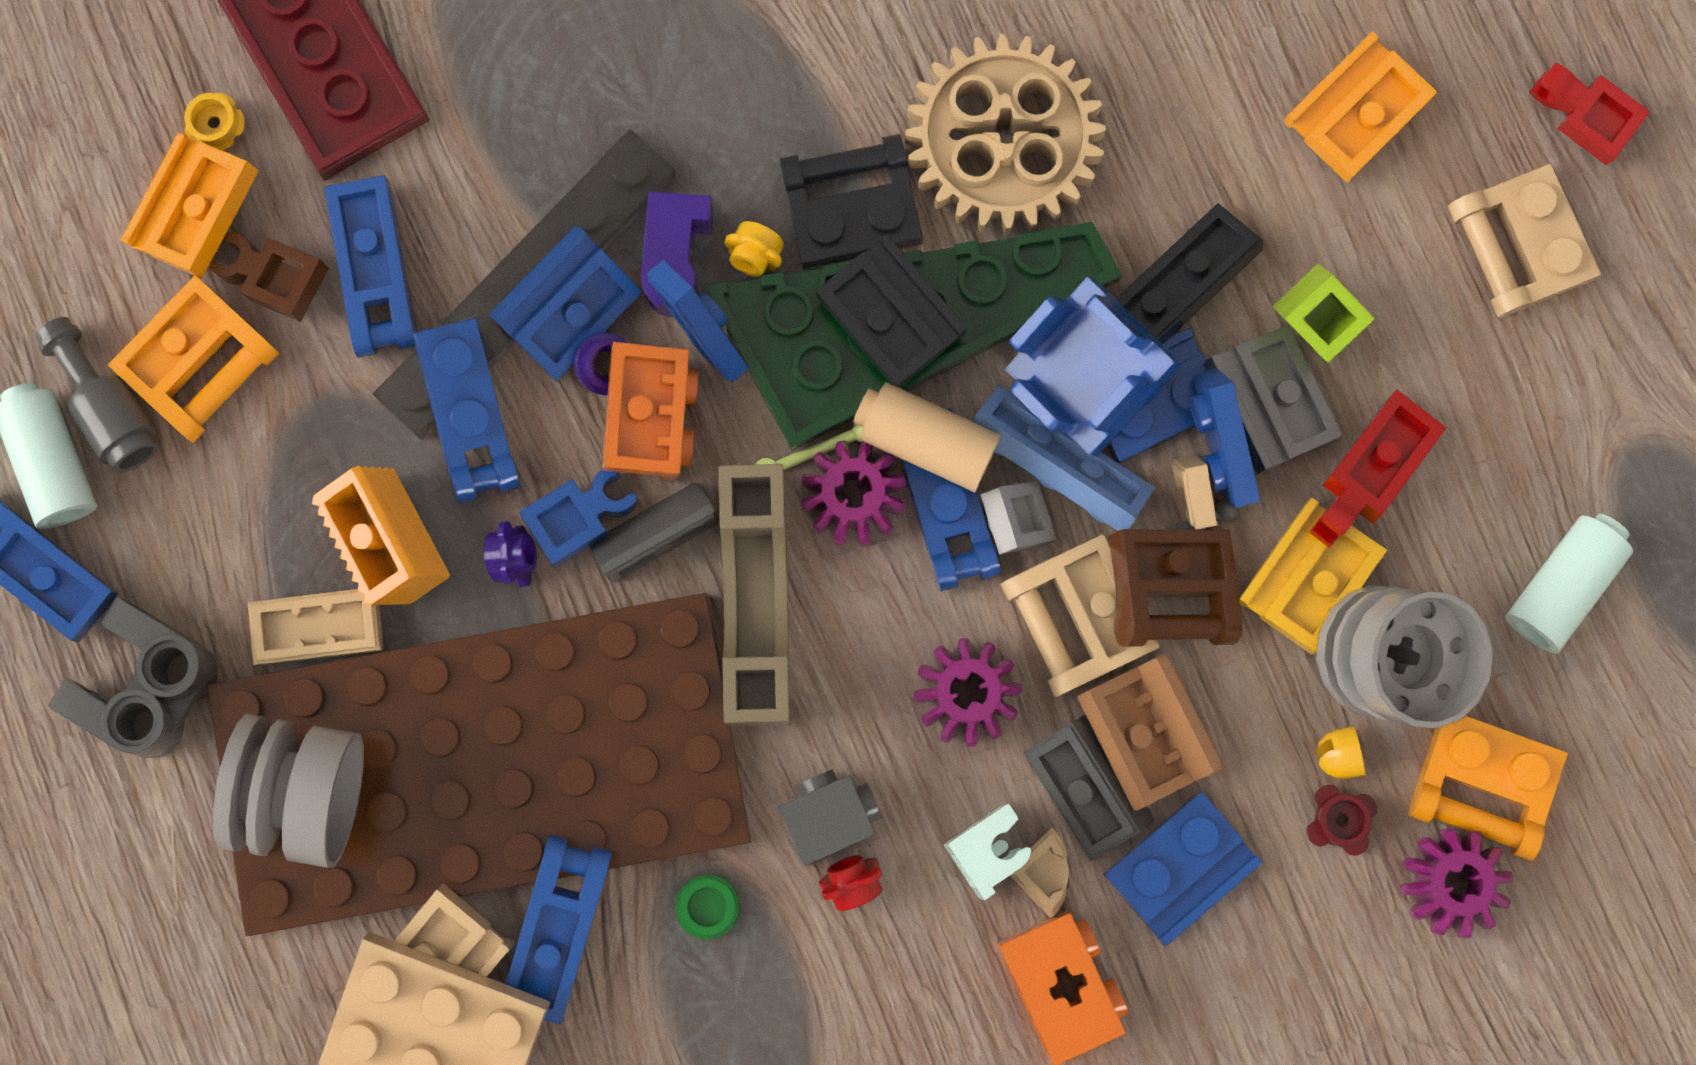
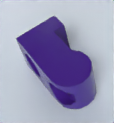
[641,191,714,317]

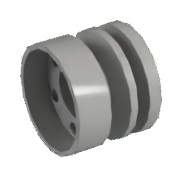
[1316,585,1493,728]
[212,714,364,868]

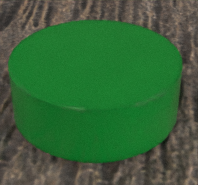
[675,874,740,939]

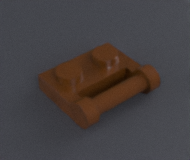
[1109,529,1242,647]

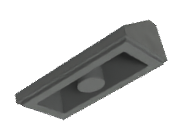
[590,483,719,582]
[1023,714,1154,861]

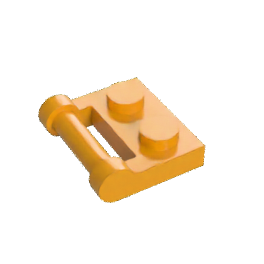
[108,275,280,443]
[1408,716,1568,861]

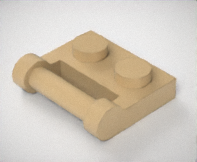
[1447,163,1602,318]
[1000,534,1160,698]

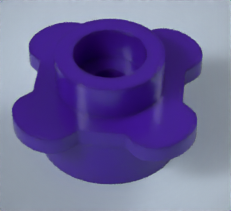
[484,521,537,587]

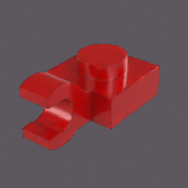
[1529,63,1650,165]

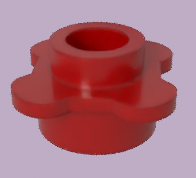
[819,855,883,911]

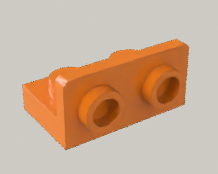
[602,342,698,482]

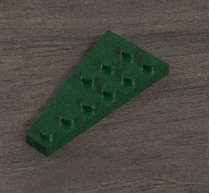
[704,222,1122,452]

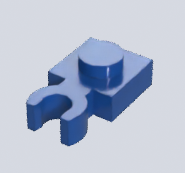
[519,470,638,569]

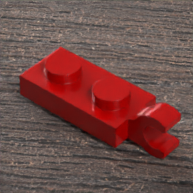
[1309,389,1447,548]

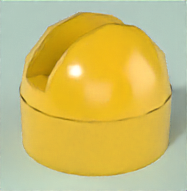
[1316,725,1366,779]

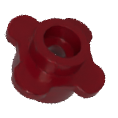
[1306,785,1377,856]

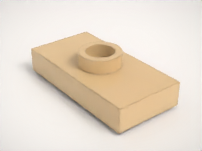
[248,589,384,667]

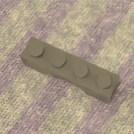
[719,464,791,727]

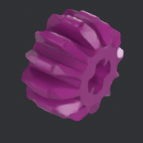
[801,440,906,547]
[913,638,1022,747]
[1400,828,1514,938]

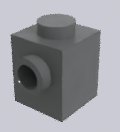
[778,769,882,866]

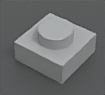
[981,481,1057,555]

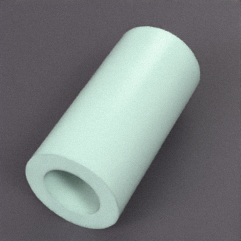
[0,383,97,529]
[1505,513,1633,654]

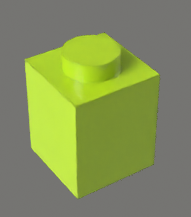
[1272,263,1375,363]

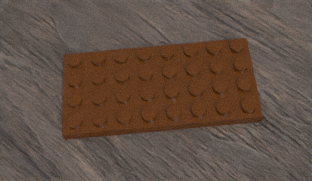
[207,593,752,937]

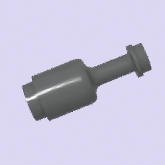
[35,317,159,473]

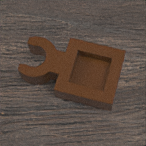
[209,232,329,322]

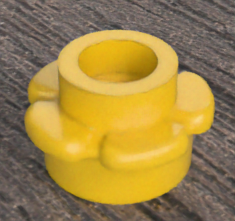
[184,93,245,151]
[724,221,784,277]

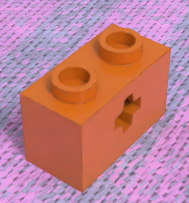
[996,911,1129,1065]

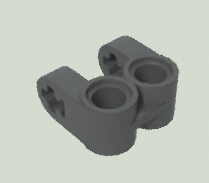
[48,596,218,758]

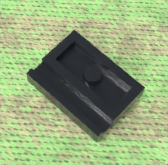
[815,234,967,388]

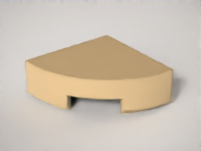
[1171,454,1217,530]
[1010,827,1070,918]

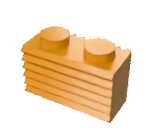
[312,465,450,605]

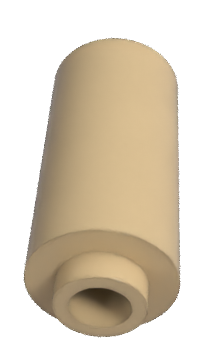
[853,382,1002,493]

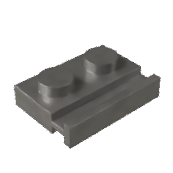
[1203,324,1343,475]

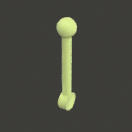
[756,424,863,470]

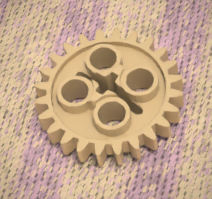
[905,33,1106,236]

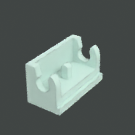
[943,803,1031,900]

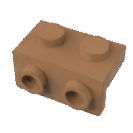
[1077,654,1222,812]

